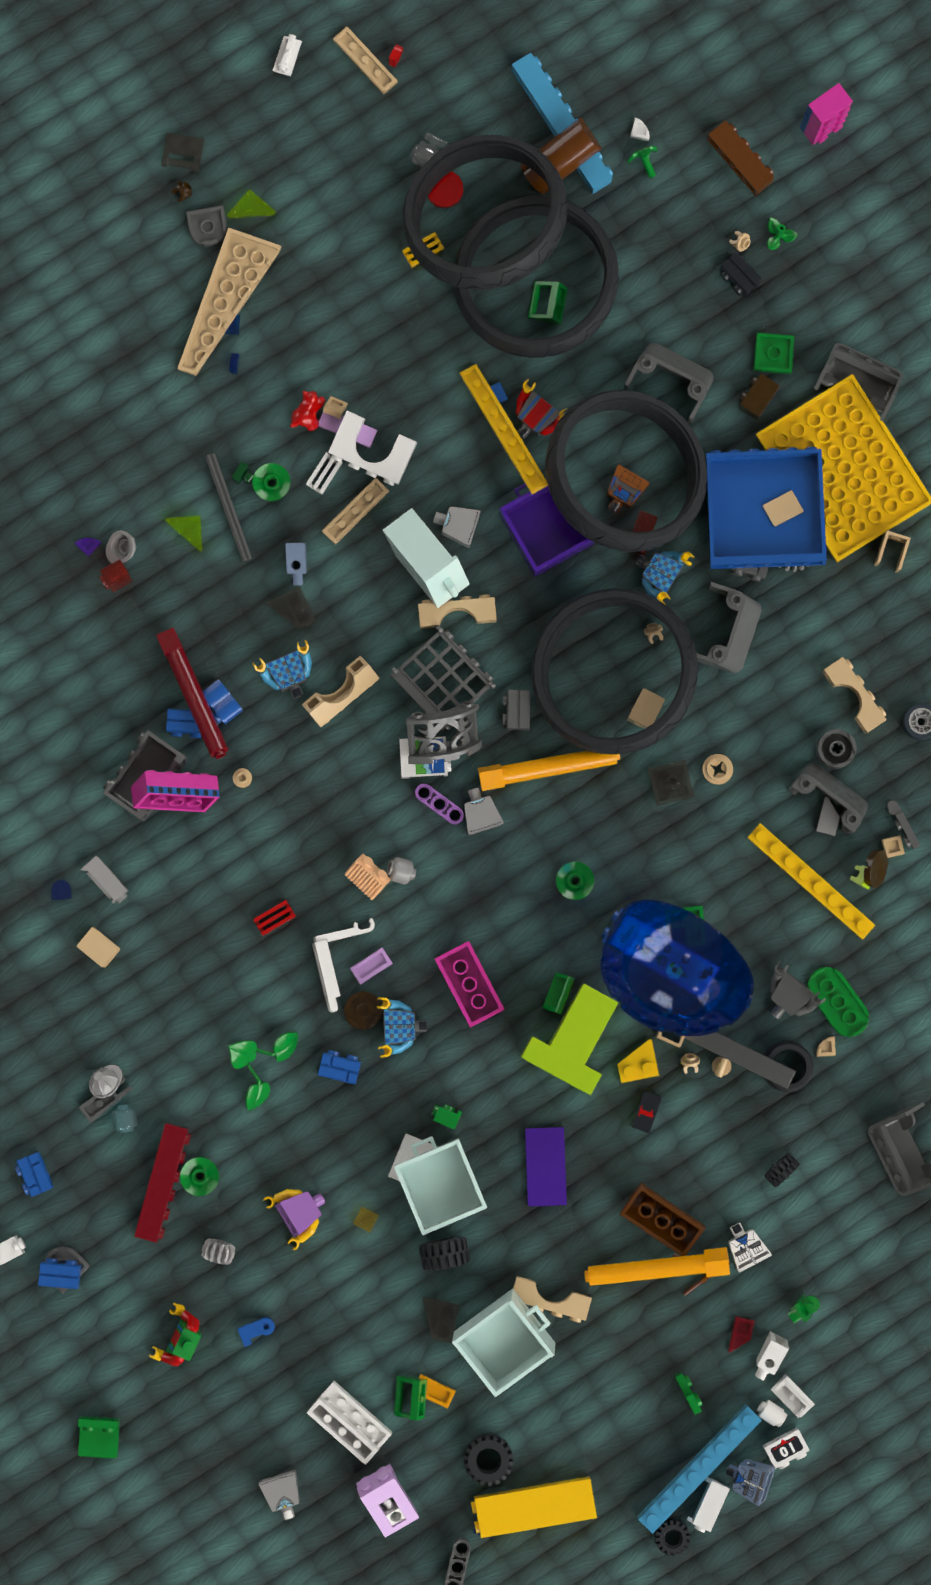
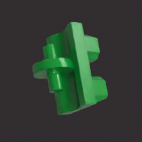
[788,1295,820,1323]

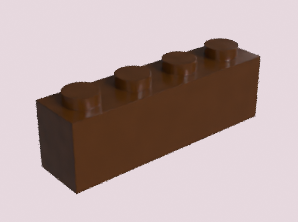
[707,120,774,196]

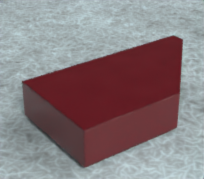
[728,1316,755,1352]

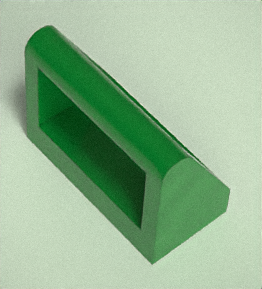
[528,281,568,324]
[542,972,575,1015]
[394,1376,427,1420]

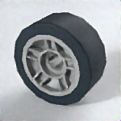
[902,703,931,740]

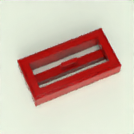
[253,900,296,936]

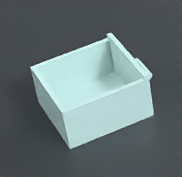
[383,508,470,608]
[394,1136,487,1235]
[452,1288,555,1397]

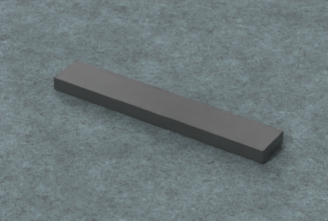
[685,1020,796,1089]

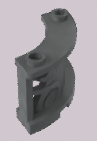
[406,701,482,764]

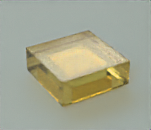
[353,1206,379,1233]

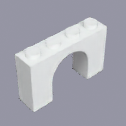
[328,411,417,486]

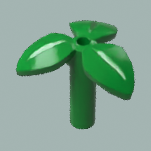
[627,146,658,178]
[767,217,798,250]

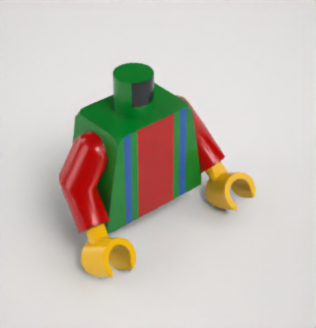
[149,1303,201,1366]

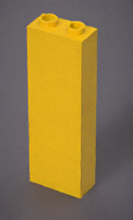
[471,1476,597,1538]

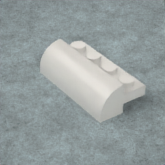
[307,1381,393,1465]

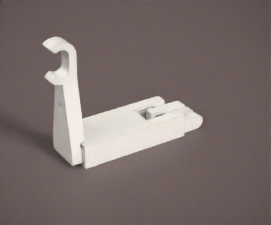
[312,918,374,1012]

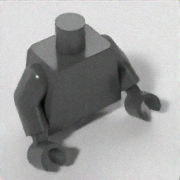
[770,961,826,1020]

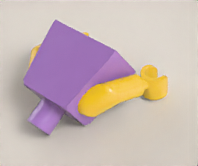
[263,1189,325,1250]

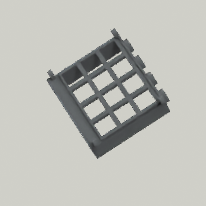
[391,625,496,732]

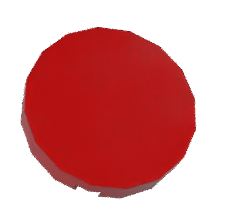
[428,171,463,209]

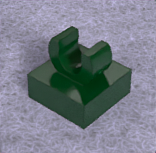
[232,462,253,484]

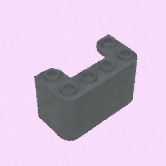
[103,730,188,822]

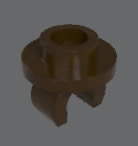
[171,181,192,202]

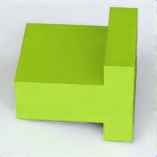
[520,984,619,1095]

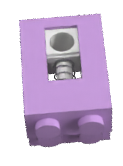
[356,1464,419,1538]

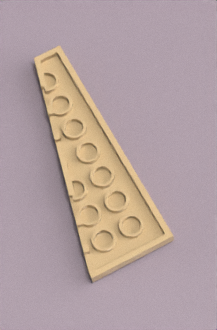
[178,228,282,376]

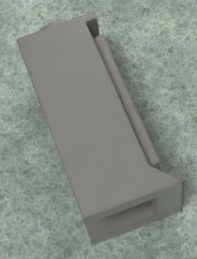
[80,856,129,904]

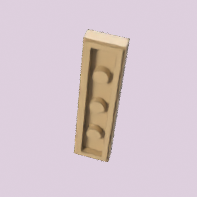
[333,27,398,95]
[322,478,389,545]

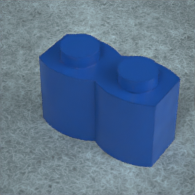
[203,679,243,725]

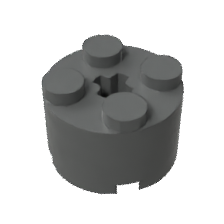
[815,729,857,769]

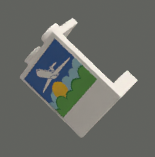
[399,736,451,779]

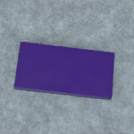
[525,1127,567,1206]

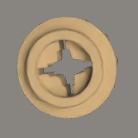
[702,754,733,785]

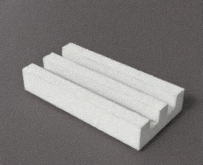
[306,452,342,495]

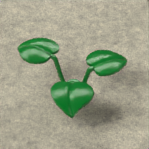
[228,1031,298,1111]

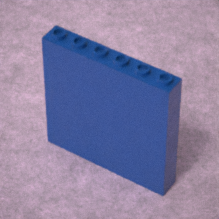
[706,447,827,569]

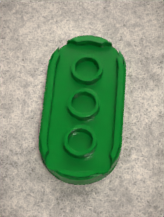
[807,967,869,1037]

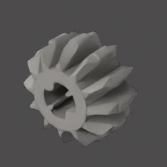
[201,1238,235,1265]

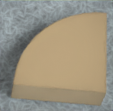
[816,1036,836,1057]

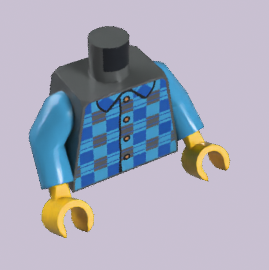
[636,551,694,605]
[252,640,312,699]
[377,997,427,1058]

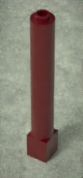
[156,627,228,759]

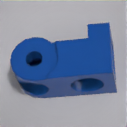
[238,1317,275,1347]

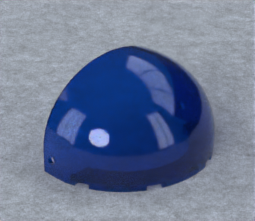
[601,900,754,1036]

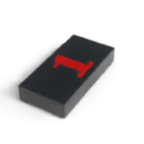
[631,1091,662,1134]

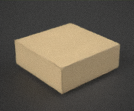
[323,396,348,419]
[881,835,905,858]

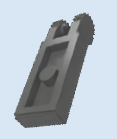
[887,800,920,850]
[79,1076,133,1123]

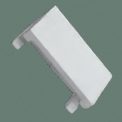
[771,1374,815,1418]

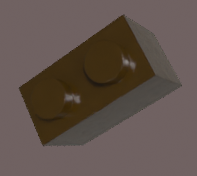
[739,373,780,421]

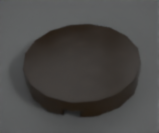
[864,849,888,888]
[344,991,383,1030]

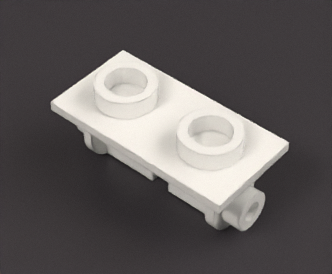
[273,34,302,77]

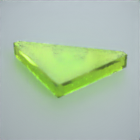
[227,189,276,219]
[165,516,203,552]

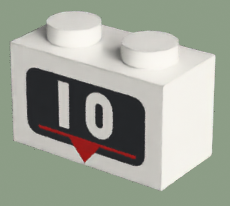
[762,1427,810,1469]

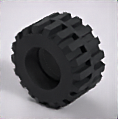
[419,1236,471,1271]
[464,1433,513,1486]

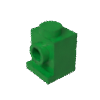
[432,1104,462,1130]

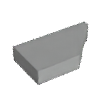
[816,797,840,836]

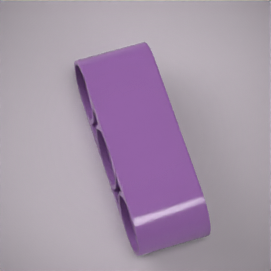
[415,784,463,825]

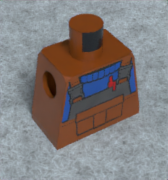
[606,464,650,514]

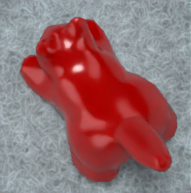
[290,391,326,431]

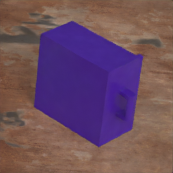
[499,483,594,577]

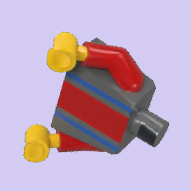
[516,379,567,439]

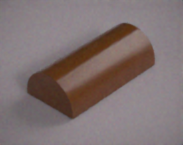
[521,117,602,194]
[620,1182,706,1256]

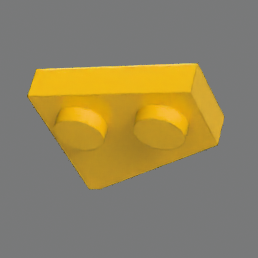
[617,1039,659,1083]

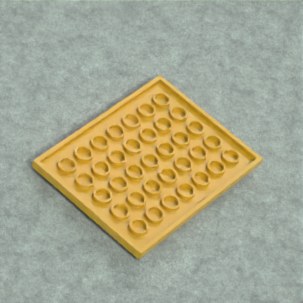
[756,374,931,563]

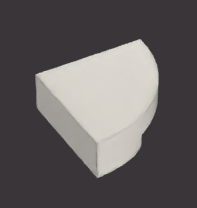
[630,118,650,142]

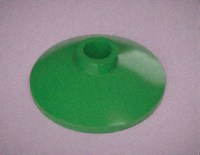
[252,463,291,501]
[556,862,594,900]
[180,1157,219,1196]

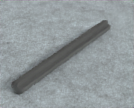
[206,453,252,561]

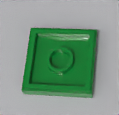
[753,333,795,374]

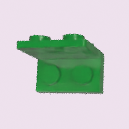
[78,1416,120,1458]

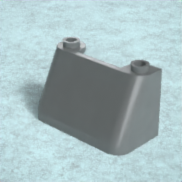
[787,763,868,836]

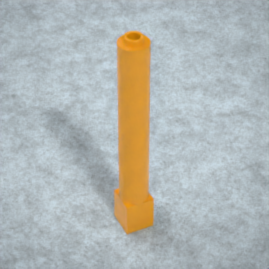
[477,750,620,791]
[585,1247,730,1286]

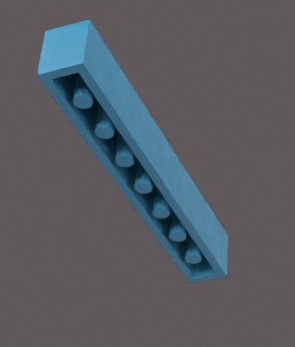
[511,53,613,194]
[637,1404,762,1534]

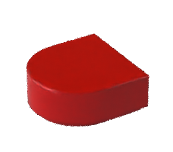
[389,44,403,67]

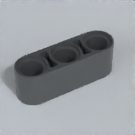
[444,1537,471,1585]

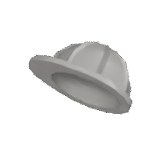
[106,530,137,565]
[89,1065,123,1098]

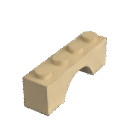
[418,595,496,629]
[302,656,380,727]
[822,657,886,734]
[513,1276,592,1323]

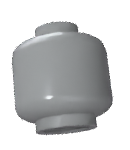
[386,857,416,885]

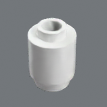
[757,1400,787,1427]

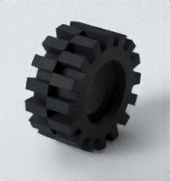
[764,1152,800,1188]
[654,1518,691,1557]

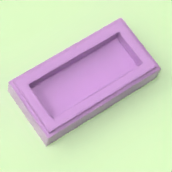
[350,948,393,985]

